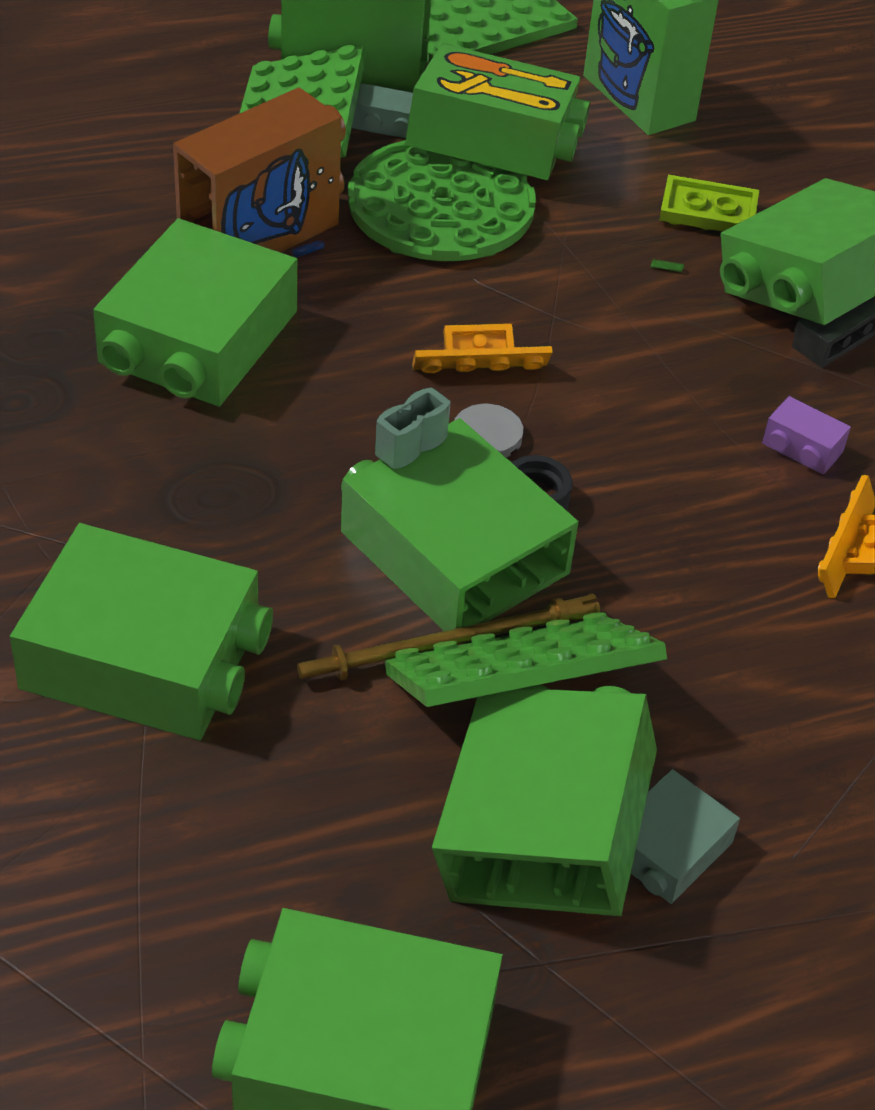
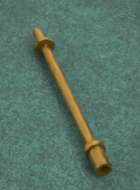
[297,594,600,681]

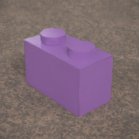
[762,396,851,475]

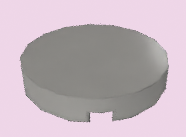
[455,403,524,458]

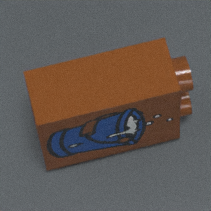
[173,87,346,253]

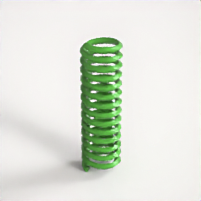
[651,259,684,272]

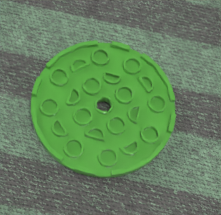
[348,140,536,261]

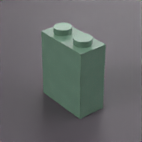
[631,769,740,904]

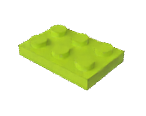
[659,174,759,231]

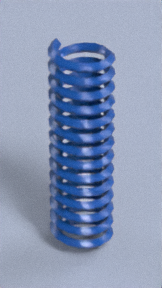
[292,240,324,258]

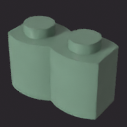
[375,388,451,469]

